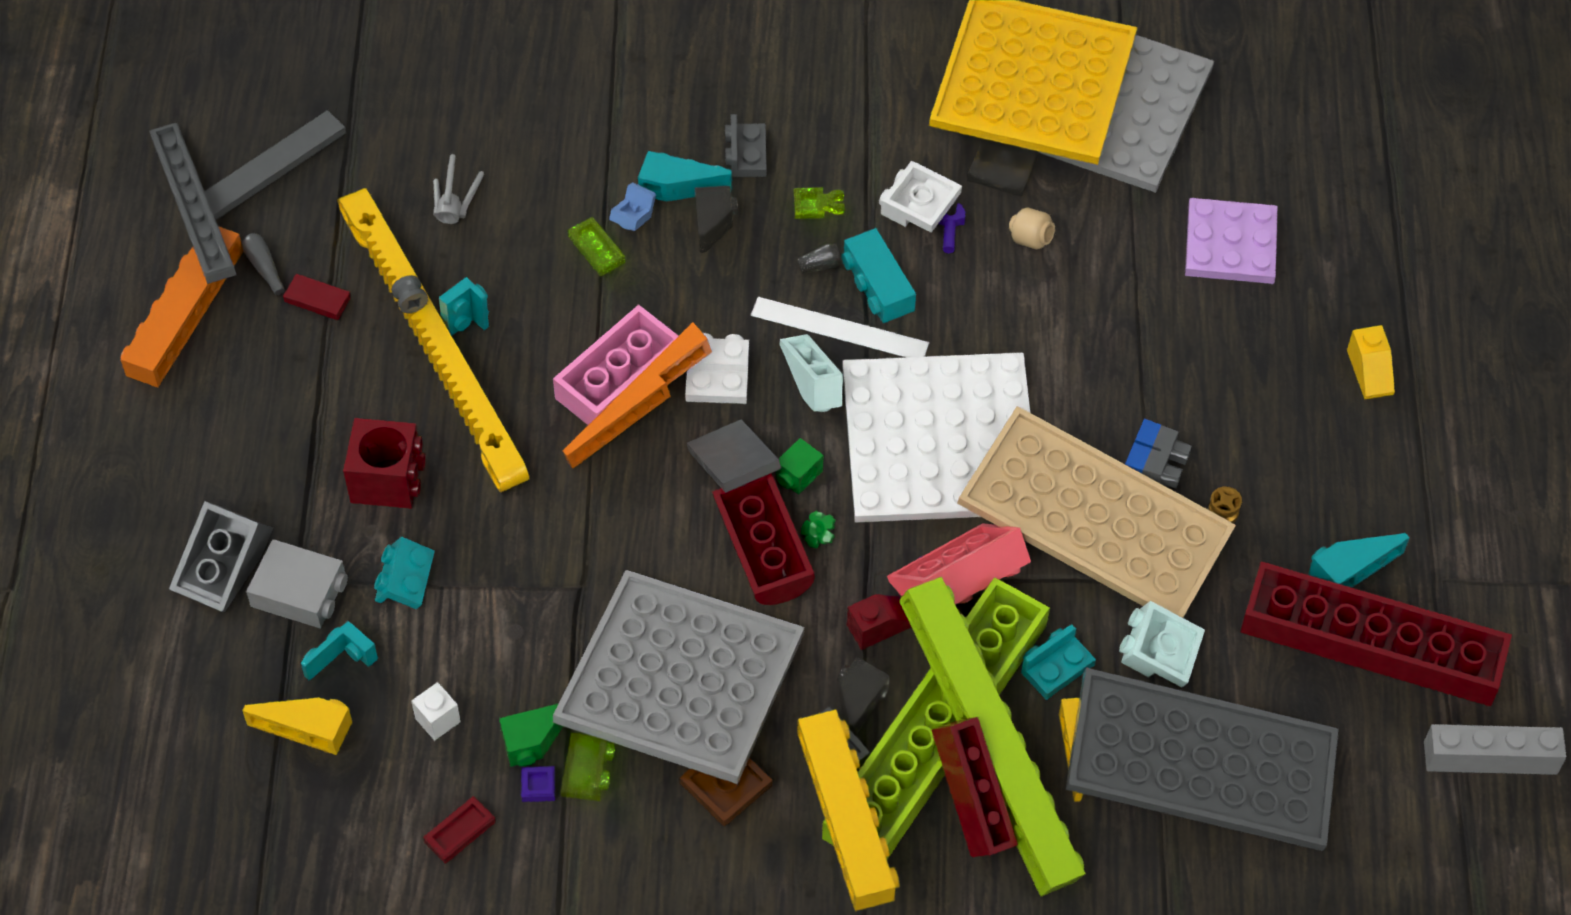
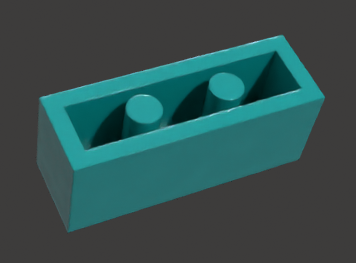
[841,228,916,323]

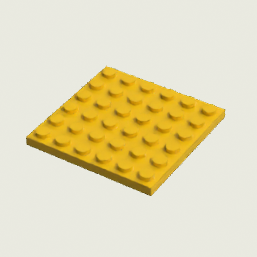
[929,0,1137,165]

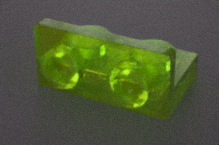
[561,733,615,801]

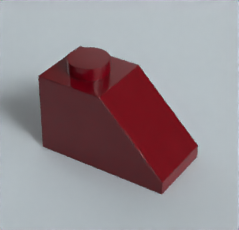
[847,594,911,650]

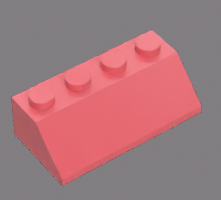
[887,523,1031,604]

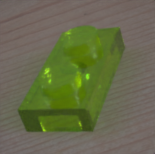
[568,217,625,276]

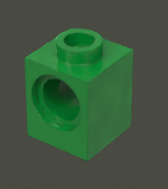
[776,438,824,495]

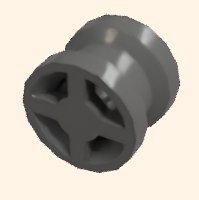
[391,275,428,313]

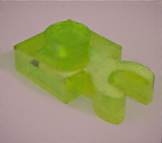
[794,187,845,219]

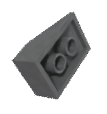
[169,501,273,612]

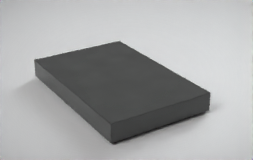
[687,419,781,492]

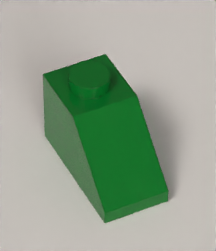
[499,703,564,767]

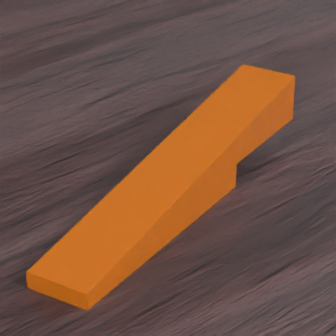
[563,322,712,468]

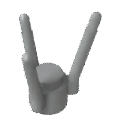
[433,154,484,224]

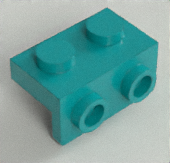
[374,537,435,609]

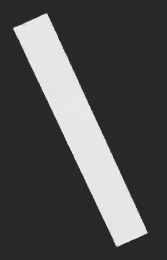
[751,297,929,357]

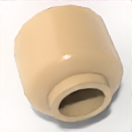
[1009,208,1055,250]

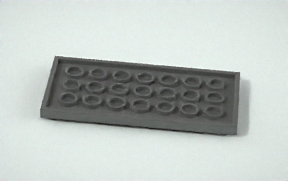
[1066,668,1338,851]

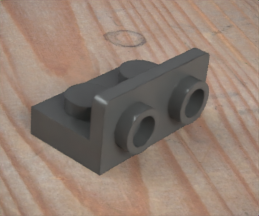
[725,114,766,177]

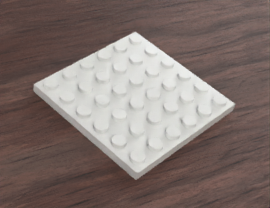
[843,353,1030,523]

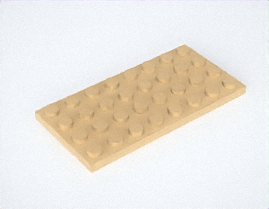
[957,406,1236,618]

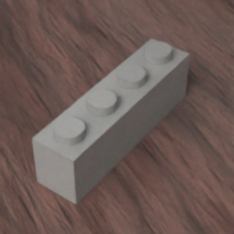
[1424,724,1566,775]

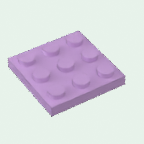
[1185,198,1277,284]

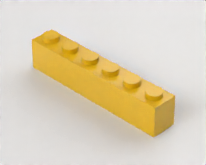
[798,710,899,911]

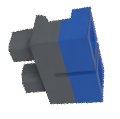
[1125,418,1192,488]

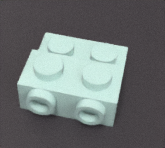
[1119,601,1205,687]

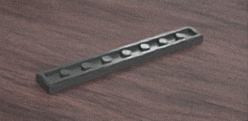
[149,123,236,284]

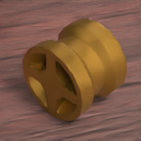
[1208,486,1242,523]

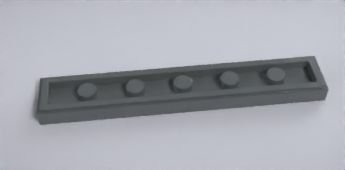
[204,110,346,220]

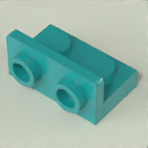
[439,277,489,336]
[1021,624,1096,700]

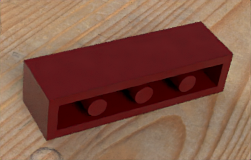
[931,717,1018,857]

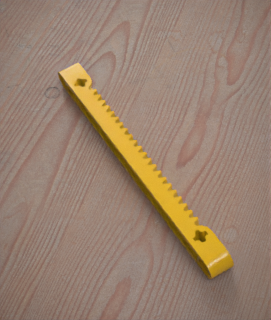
[337,188,529,492]

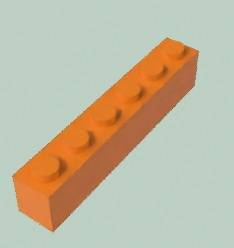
[121,227,243,388]

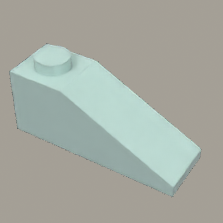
[780,334,843,412]

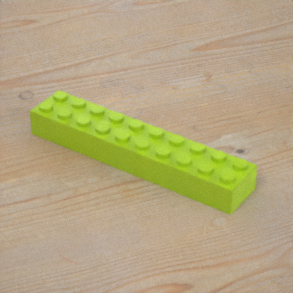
[822,577,1050,860]

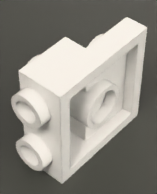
[879,161,962,233]
[685,333,749,404]

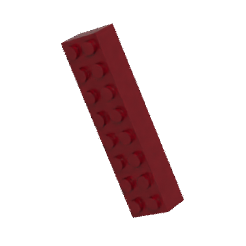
[1240,561,1512,707]

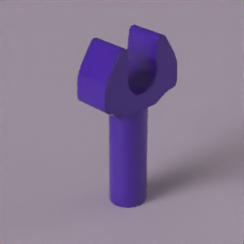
[938,203,965,253]

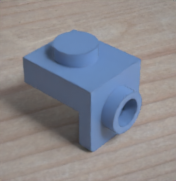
[609,183,656,231]

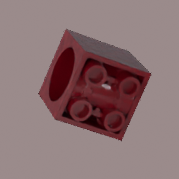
[343,418,426,509]

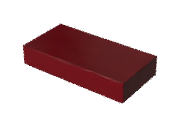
[283,274,351,320]
[423,796,496,864]

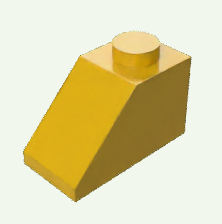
[1347,325,1395,399]

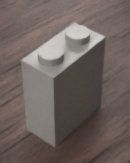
[246,539,348,629]

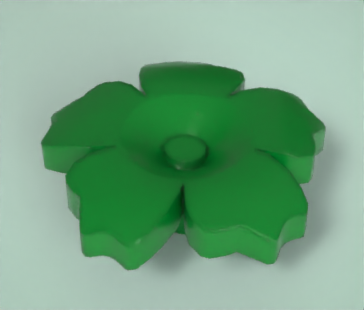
[801,510,836,549]

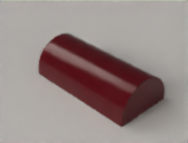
[712,473,815,605]

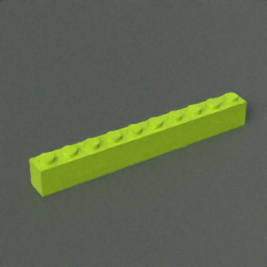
[899,577,1085,897]

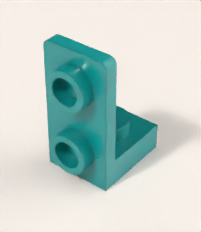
[301,621,378,680]

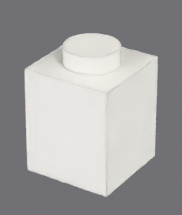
[412,682,461,741]

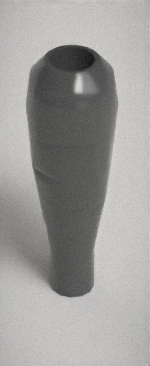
[242,233,285,296]

